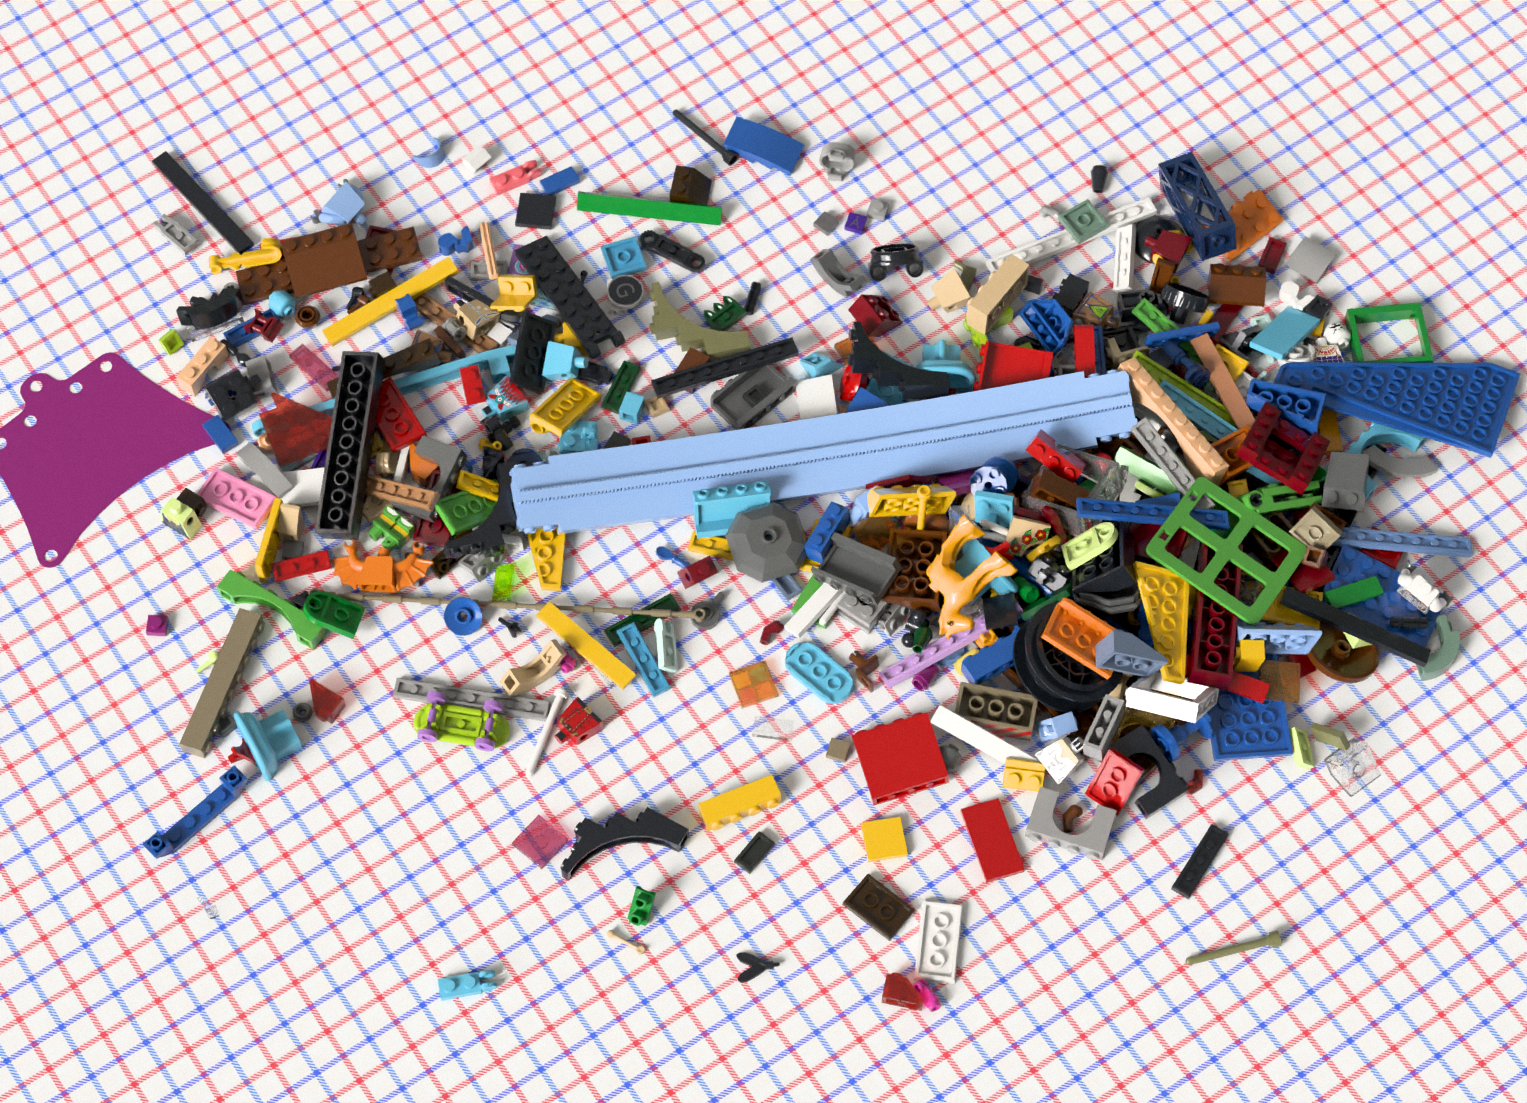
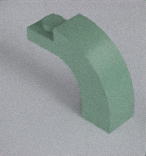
[1416,614,1460,682]

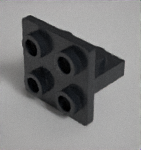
[1219,325,1264,361]

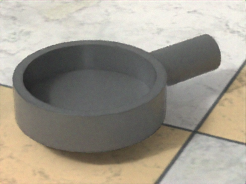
[691,592,725,630]

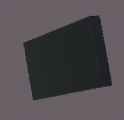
[509,311,557,394]

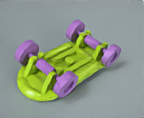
[413,691,510,752]

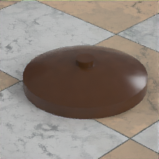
[1307,622,1380,683]

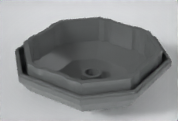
[725,502,808,583]
[1069,575,1143,615]

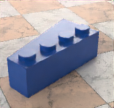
[1246,378,1326,435]

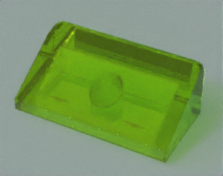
[492,564,515,602]

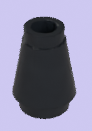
[1090,165,1108,193]

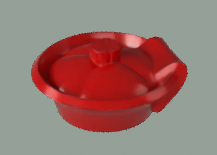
[839,366,867,401]

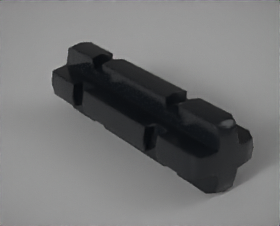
[744,281,761,316]
[487,416,521,443]
[1389,617,1428,629]

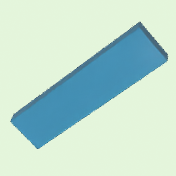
[617,622,671,698]

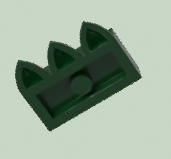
[704,296,746,331]

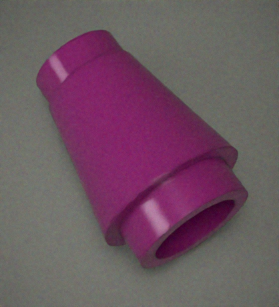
[912,664,939,691]

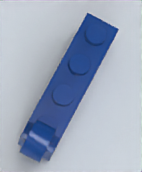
[961,615,1032,685]

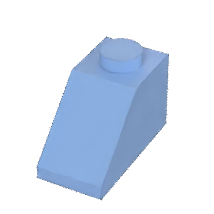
[1036,711,1078,742]

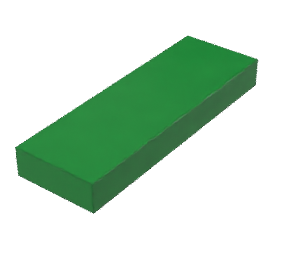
[1323,576,1384,609]

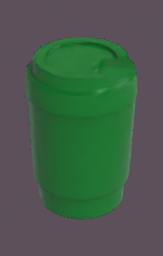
[1014,576,1039,603]

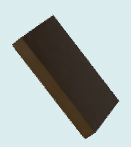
[842,874,915,941]

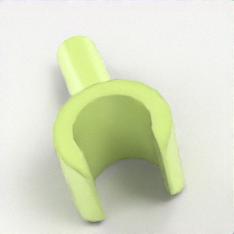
[196,650,219,674]

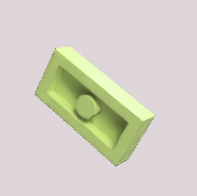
[1289,727,1315,770]

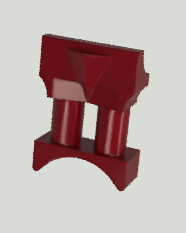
[243,309,284,343]

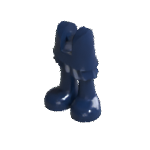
[1163,340,1210,389]

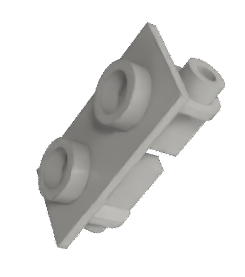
[877,604,912,637]

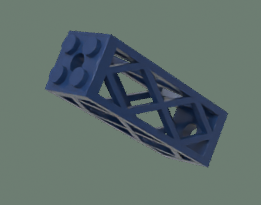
[1158,152,1237,261]

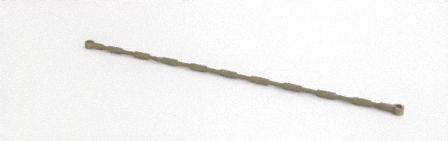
[309,588,706,622]

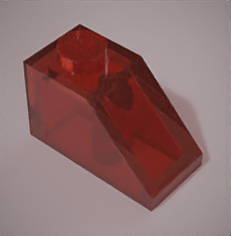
[309,679,346,724]
[881,973,923,1011]

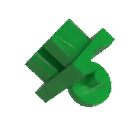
[627,886,656,926]

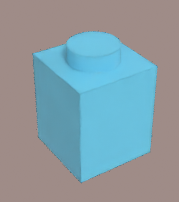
[619,392,645,424]

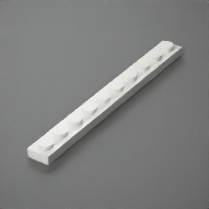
[986,197,1157,273]

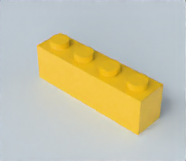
[698,775,781,831]

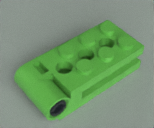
[1235,480,1322,516]

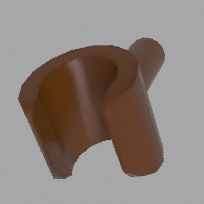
[347,295,371,314]

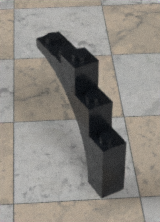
[847,321,950,399]
[443,461,517,559]
[560,807,689,881]

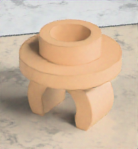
[258,433,276,453]

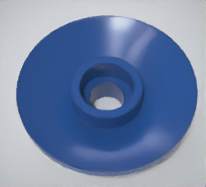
[444,597,483,636]

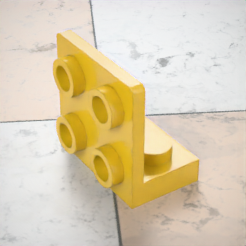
[490,275,538,312]

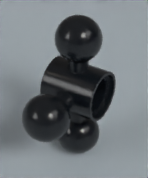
[901,608,933,648]

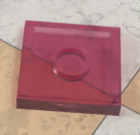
[512,815,569,869]

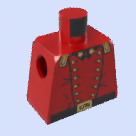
[554,697,604,745]

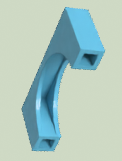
[1326,422,1427,503]

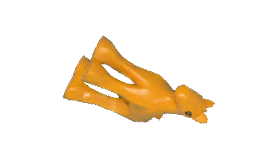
[926,514,1017,640]

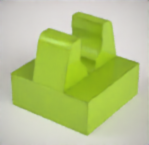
[158,329,184,356]

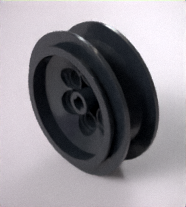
[1013,601,1123,713]

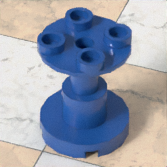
[970,456,1019,495]
[1150,713,1215,762]

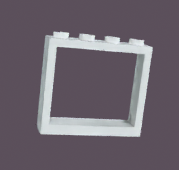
[1125,670,1219,723]

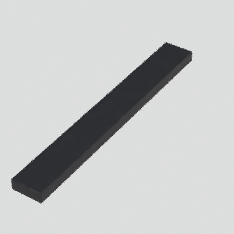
[152,151,254,255]
[651,337,799,399]
[1280,586,1431,667]

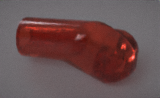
[1186,769,1203,794]

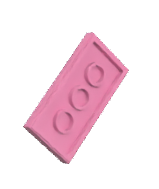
[197,467,277,530]

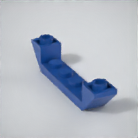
[143,765,248,859]

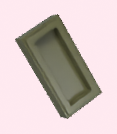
[1310,723,1350,751]

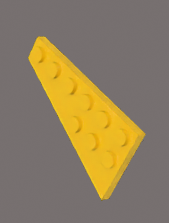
[527,527,566,591]
[1133,561,1189,685]

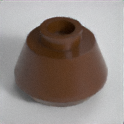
[295,305,320,330]

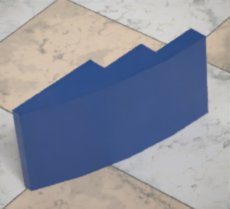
[722,117,805,175]

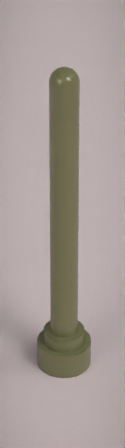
[1185,930,1282,965]

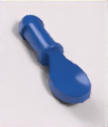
[655,546,691,568]

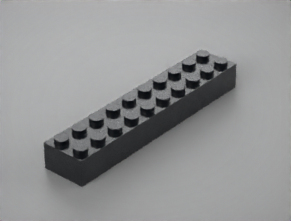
[315,351,385,540]

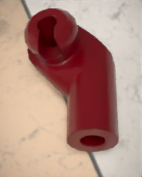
[759,620,784,645]

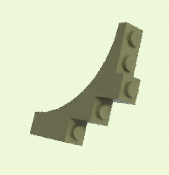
[649,282,751,362]

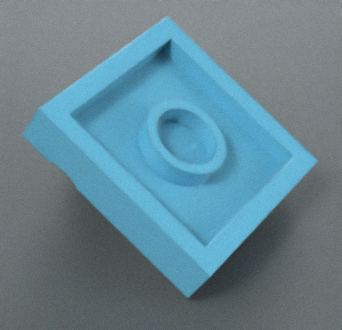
[559,420,598,454]
[974,490,1014,527]

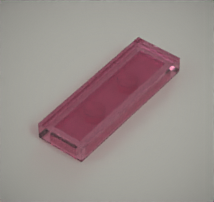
[289,343,339,392]

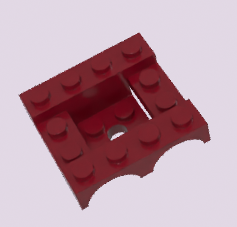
[1235,401,1331,495]

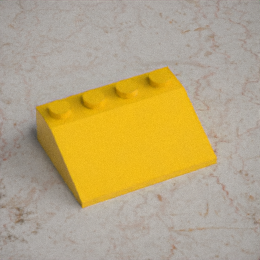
[867,484,956,517]

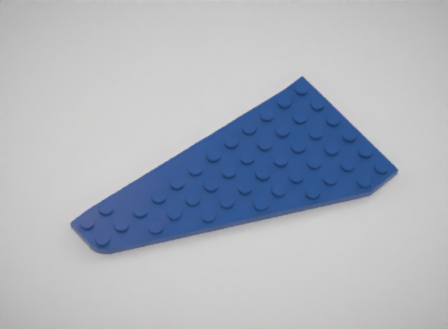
[1274,362,1521,458]

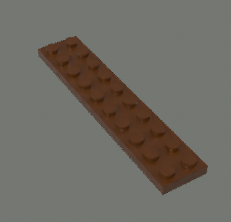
[236,227,422,305]

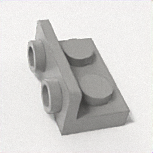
[458,551,505,582]

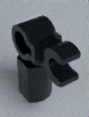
[480,416,514,452]

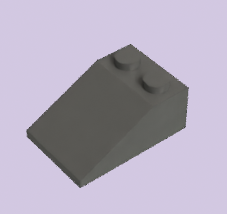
[1322,451,1370,512]

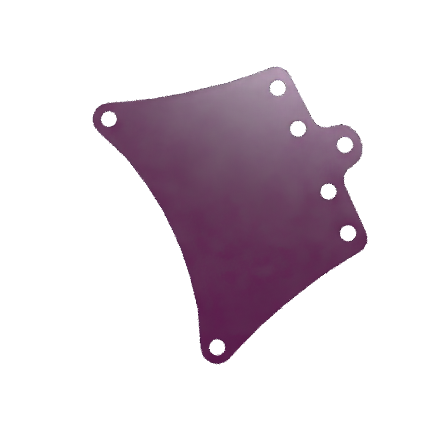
[0,352,231,568]

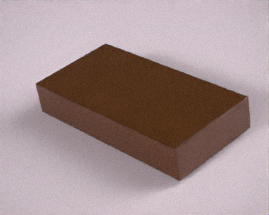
[1149,257,1176,294]
[434,326,466,359]

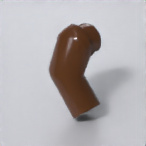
[1062,805,1083,833]

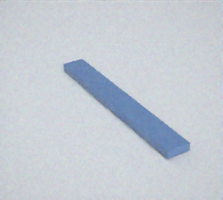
[1332,527,1473,558]

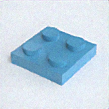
[601,236,646,279]

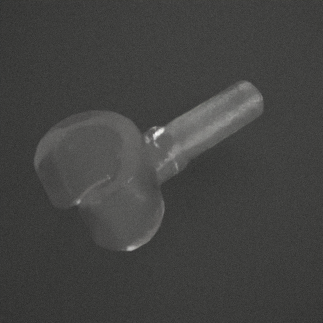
[197,896,220,919]

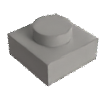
[867,198,889,221]

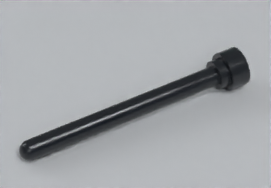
[673,109,738,166]
[1066,319,1148,343]

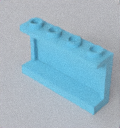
[693,481,771,539]

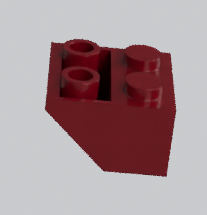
[848,294,903,337]

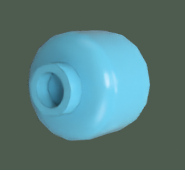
[268,290,296,317]

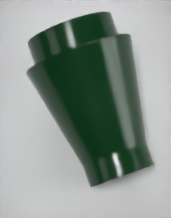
[912,625,933,654]

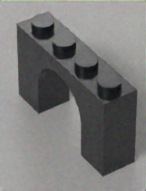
[1104,724,1188,819]

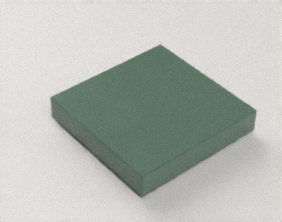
[1058,199,1109,244]

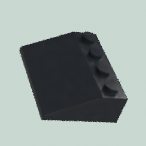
[1072,521,1136,593]

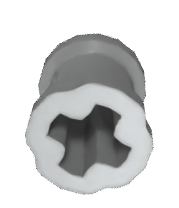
[442,317,467,341]

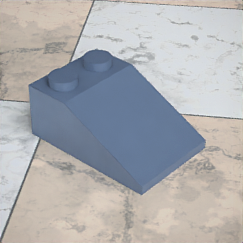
[1095,629,1168,678]

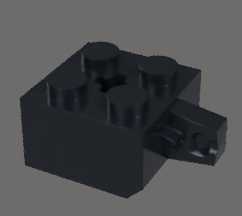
[203,368,261,421]
[1027,550,1072,592]

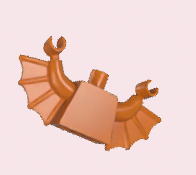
[331,539,434,593]

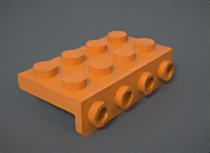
[1204,189,1285,262]
[1041,598,1116,679]

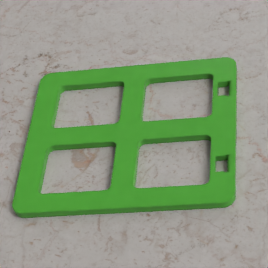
[1146,477,1307,625]

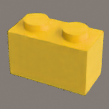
[1233,640,1265,672]

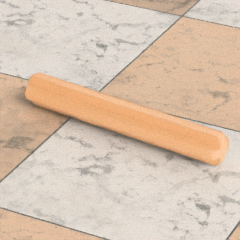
[479,222,499,280]

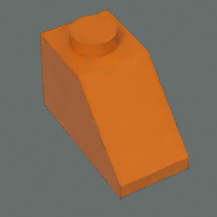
[409,444,441,488]

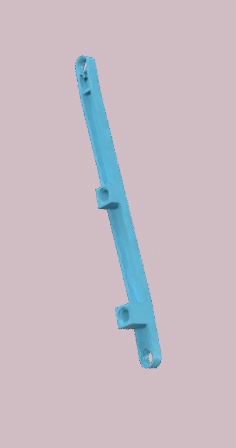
[252,345,516,437]

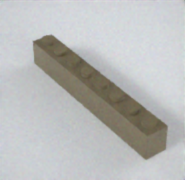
[179,608,265,758]

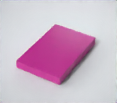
[936,470,975,495]

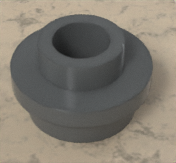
[292,703,313,722]

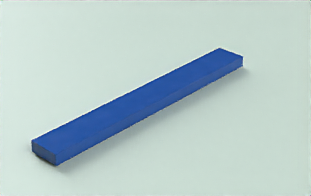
[1076,497,1230,531]

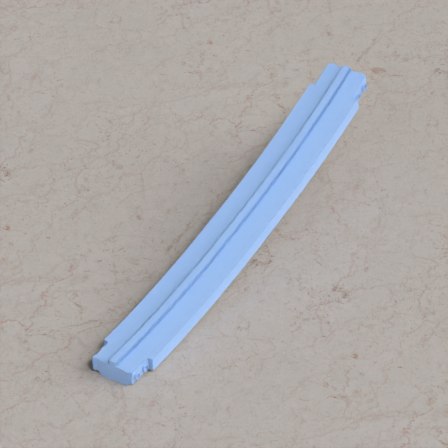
[509,370,1138,534]

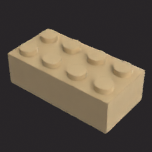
[966,254,1030,335]

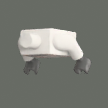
[1397,560,1454,615]

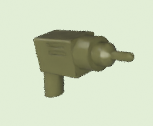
[954,260,977,291]

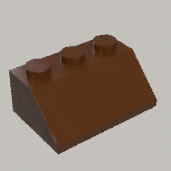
[1207,263,1266,307]

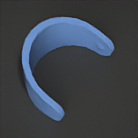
[412,137,445,168]

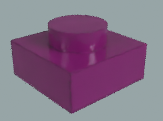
[146,615,169,636]

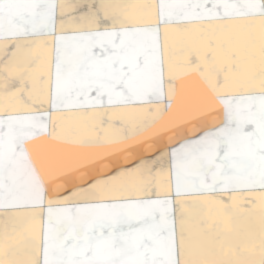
[1118,357,1229,486]

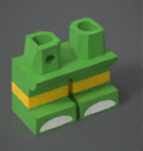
[368,505,415,552]

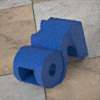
[438,226,474,256]
[395,293,425,331]

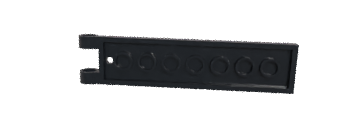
[514,235,626,359]

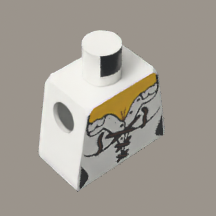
[1035,737,1084,784]

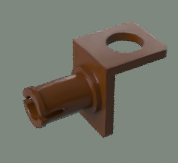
[849,650,879,693]

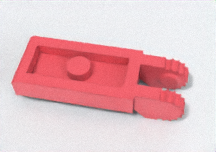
[489,160,542,195]

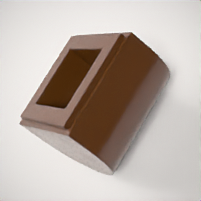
[1301,545,1328,570]

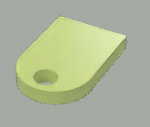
[1061,522,1118,571]

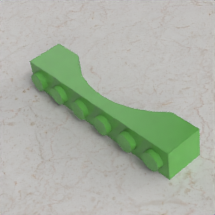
[217,569,327,650]

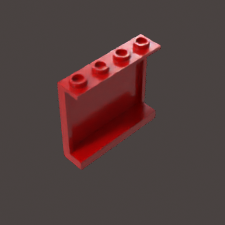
[973,341,1053,391]
[852,712,949,806]

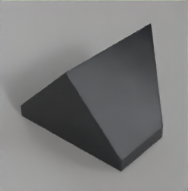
[481,446,505,480]

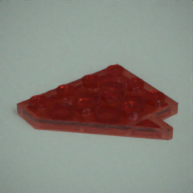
[259,392,332,467]

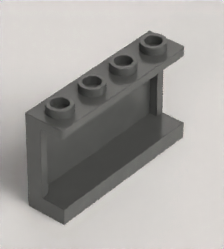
[710,364,796,430]
[810,532,902,605]

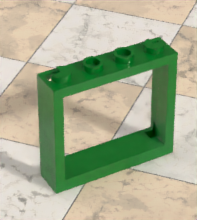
[1344,303,1433,363]

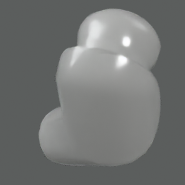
[1039,205,1061,224]

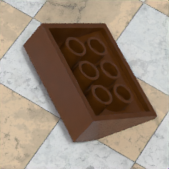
[281,223,367,298]
[881,528,949,612]

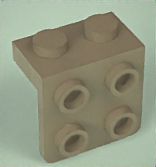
[1104,338,1150,371]

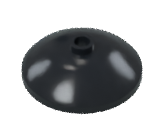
[1135,216,1185,264]

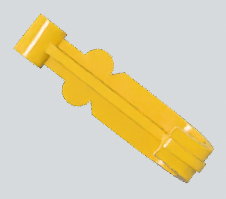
[209,238,283,275]

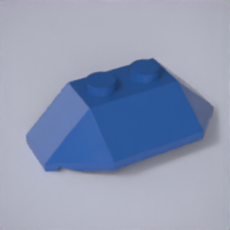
[1019,299,1074,358]

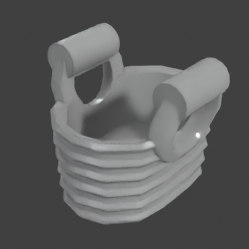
[819,142,855,181]

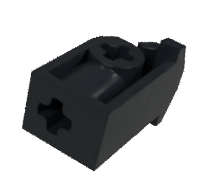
[1117,290,1168,322]

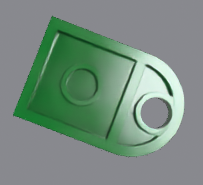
[303,591,366,639]

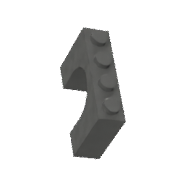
[390,435,467,523]

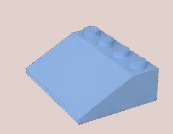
[1235,622,1322,654]

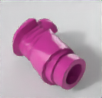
[560,646,577,673]
[913,979,941,1012]

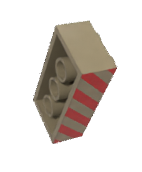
[955,682,1038,741]

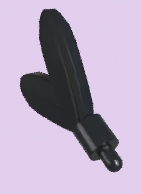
[736,952,780,983]

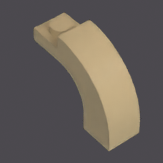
[499,639,566,696]

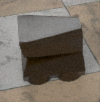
[1247,512,1296,561]

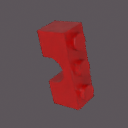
[1025,429,1086,483]

